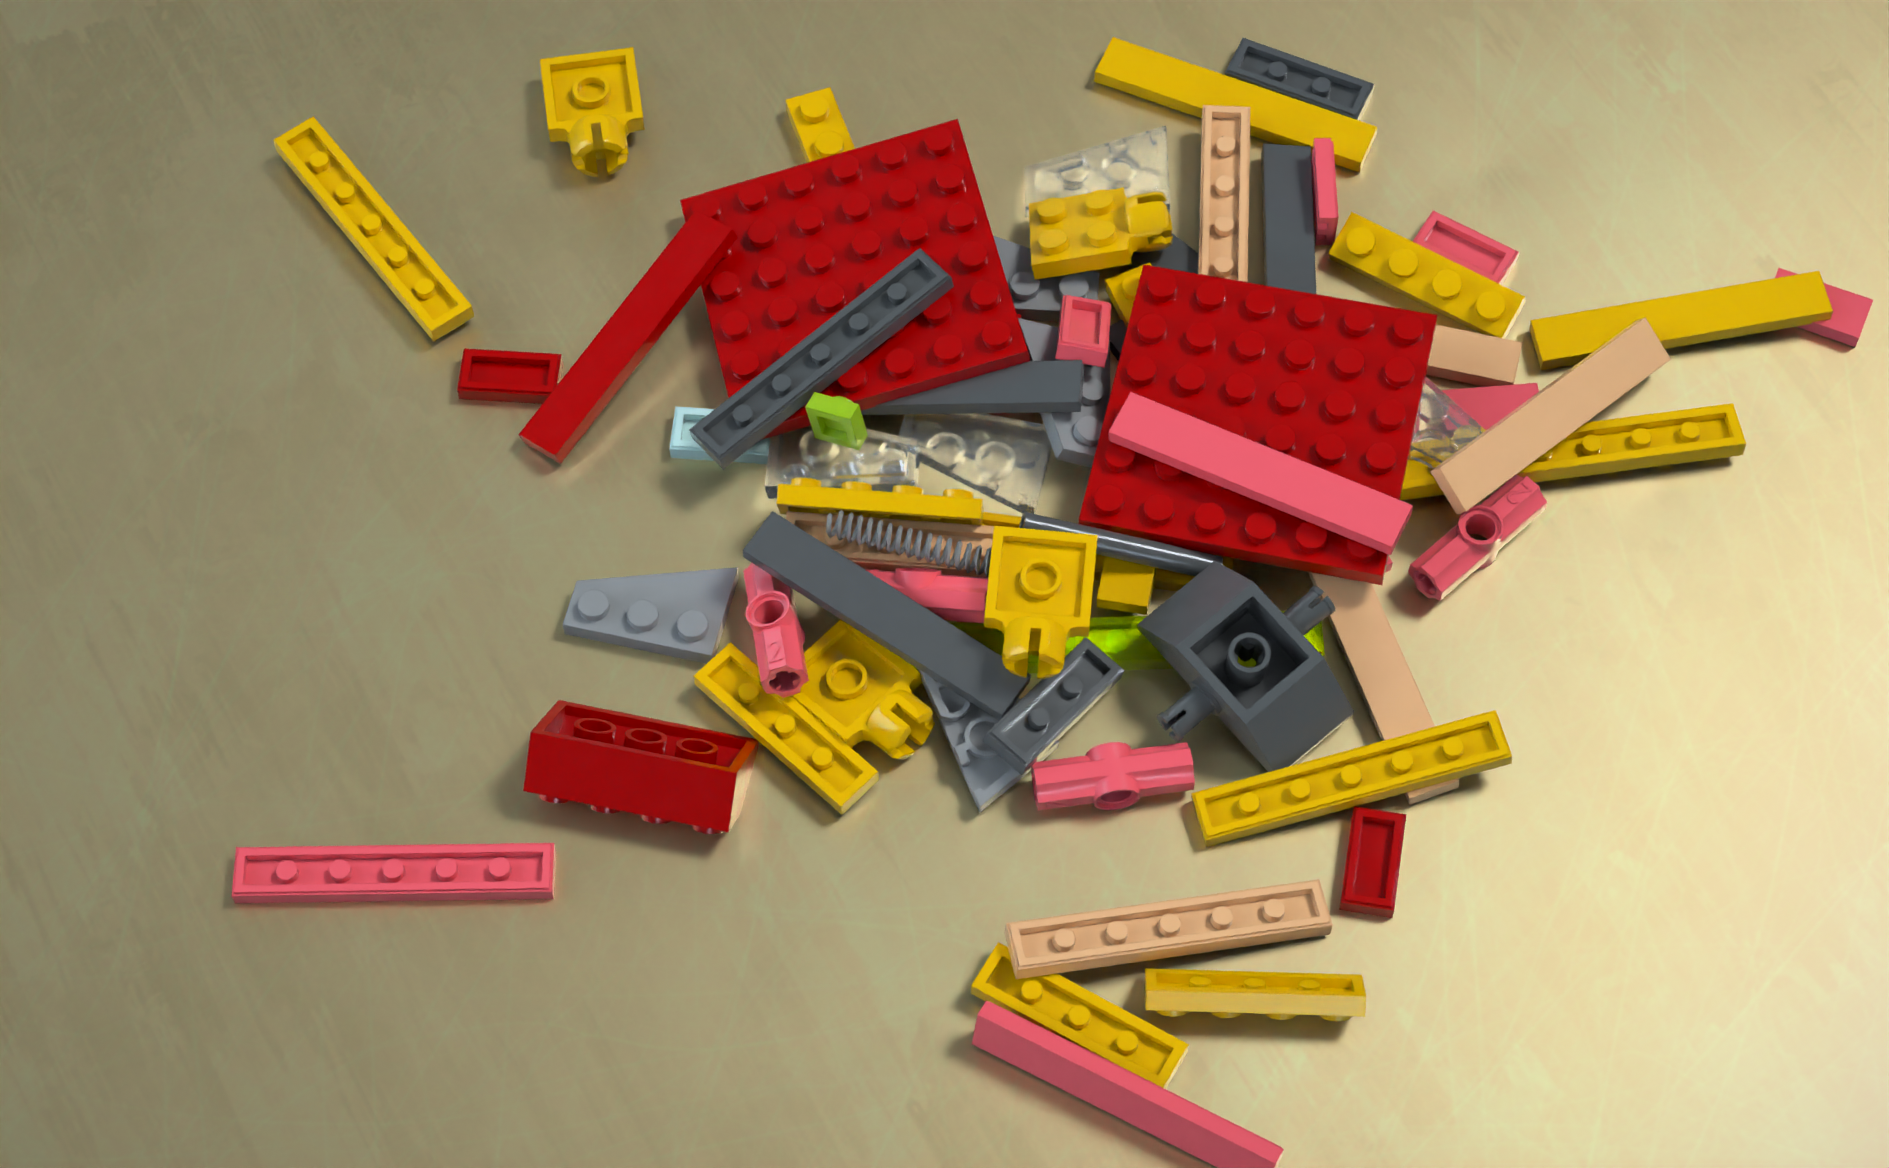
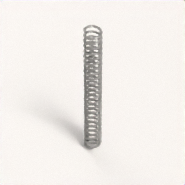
[826,510,991,577]

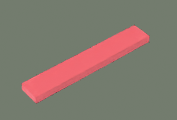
[1109,392,1413,555]
[232,843,556,904]
[972,1001,1284,1168]

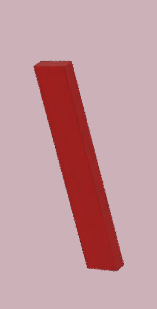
[518,210,738,464]

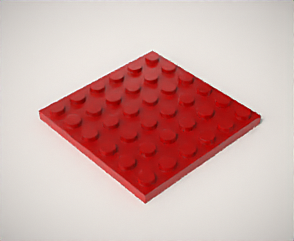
[680,119,1030,440]
[1079,264,1438,585]

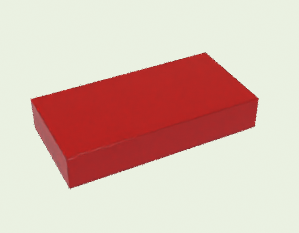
[457,348,563,404]
[1339,806,1407,918]

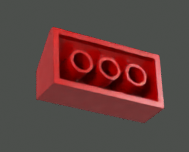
[523,700,759,834]

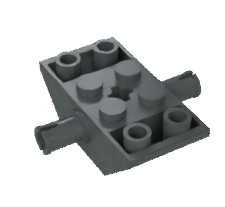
[1137,561,1354,772]

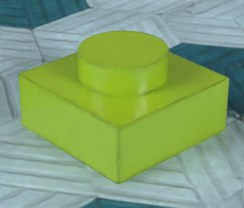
[805,392,868,450]

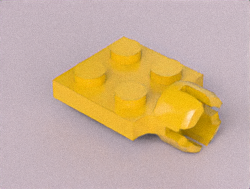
[540,47,645,177]
[1029,187,1173,280]
[984,526,1098,679]
[791,619,935,760]

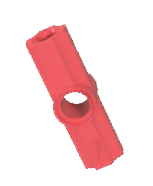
[1408,475,1547,601]
[743,562,809,698]
[865,568,988,624]
[1031,742,1195,811]

